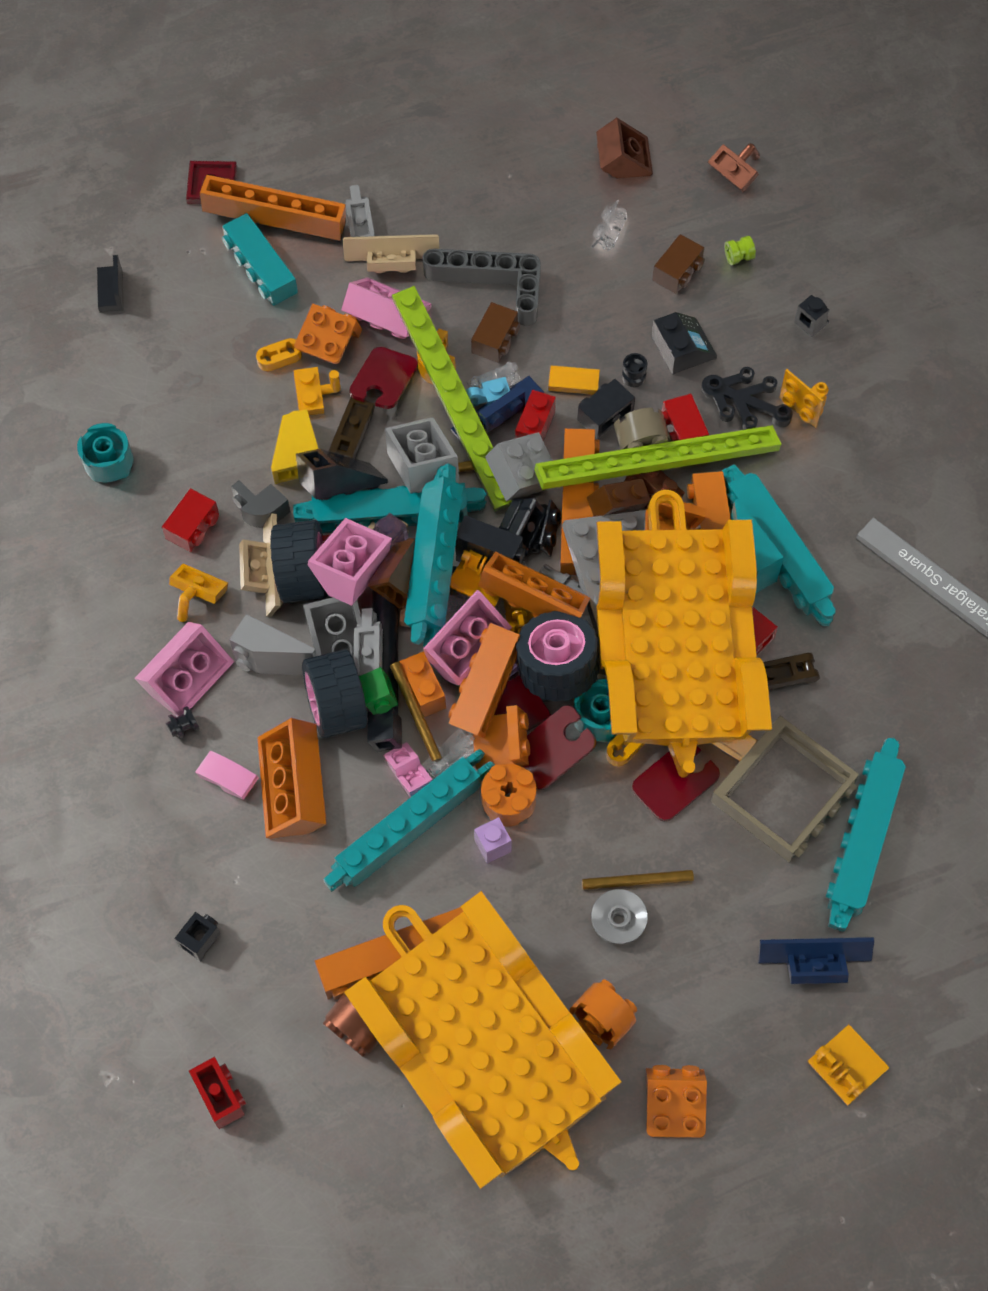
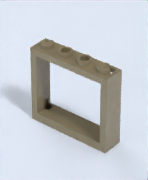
[711,715,859,862]

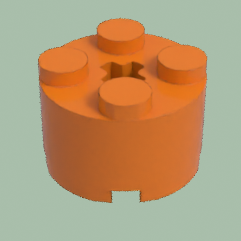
[481,764,536,827]
[569,979,637,1050]

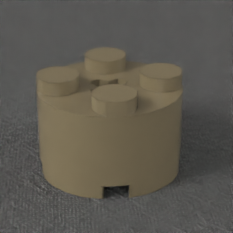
[614,408,671,450]

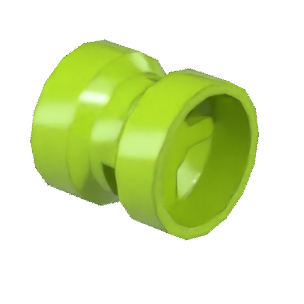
[724,235,756,265]

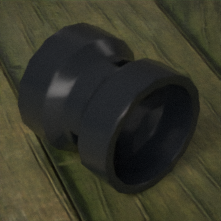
[622,353,648,387]

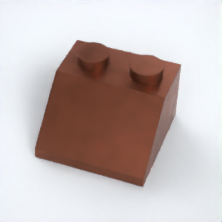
[596,117,653,178]

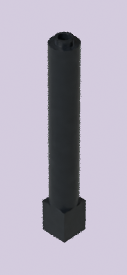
[367,589,402,752]

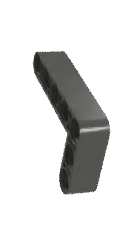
[423,249,541,326]

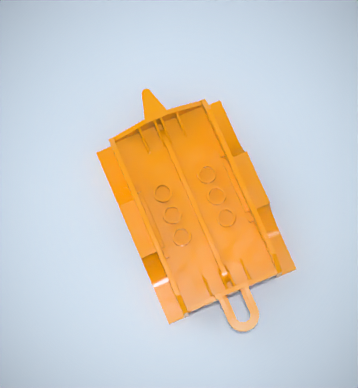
[596,490,772,778]
[344,891,622,1189]

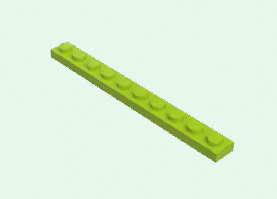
[392,286,512,512]
[534,425,782,490]

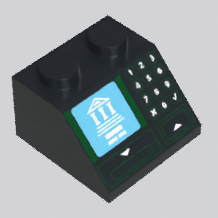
[652,312,717,375]

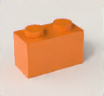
[399,651,446,718]

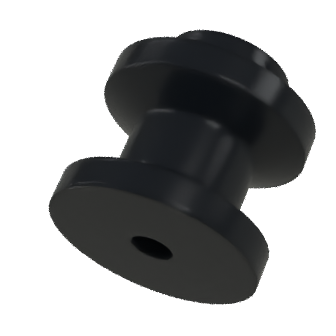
[166,706,200,740]

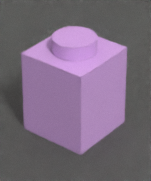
[474,817,512,863]

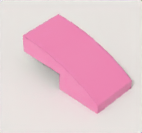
[384,742,433,798]
[195,751,259,800]

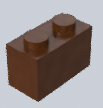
[652,234,705,294]
[471,302,521,363]
[587,479,651,517]

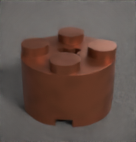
[323,993,378,1057]

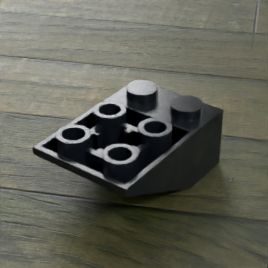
[296,449,388,500]

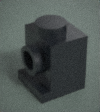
[794,295,830,337]
[174,912,221,962]

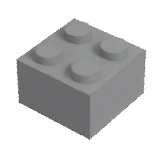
[485,432,553,502]

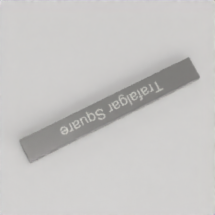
[856,517,988,638]

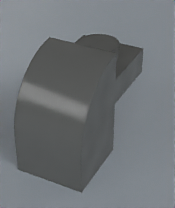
[231,480,291,528]

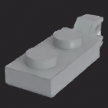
[345,185,375,237]
[354,608,383,676]

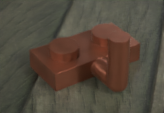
[708,143,760,192]

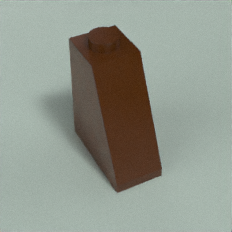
[368,538,416,610]

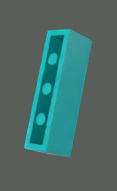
[222,213,298,306]

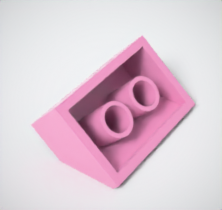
[341,278,432,339]
[308,518,392,606]
[423,590,512,685]
[134,622,235,717]

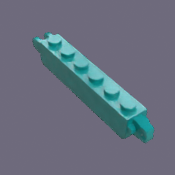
[404,463,463,647]
[722,464,836,627]
[293,483,487,533]
[825,738,906,932]
[323,749,495,892]

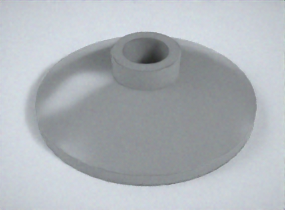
[591,889,648,944]

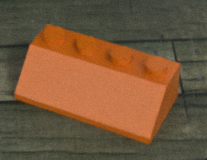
[478,552,590,618]
[257,718,326,839]

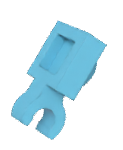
[466,377,510,406]

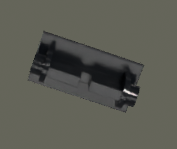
[530,499,562,557]

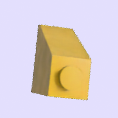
[271,409,319,484]

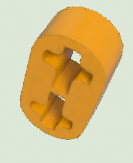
[256,338,302,372]
[606,734,645,767]

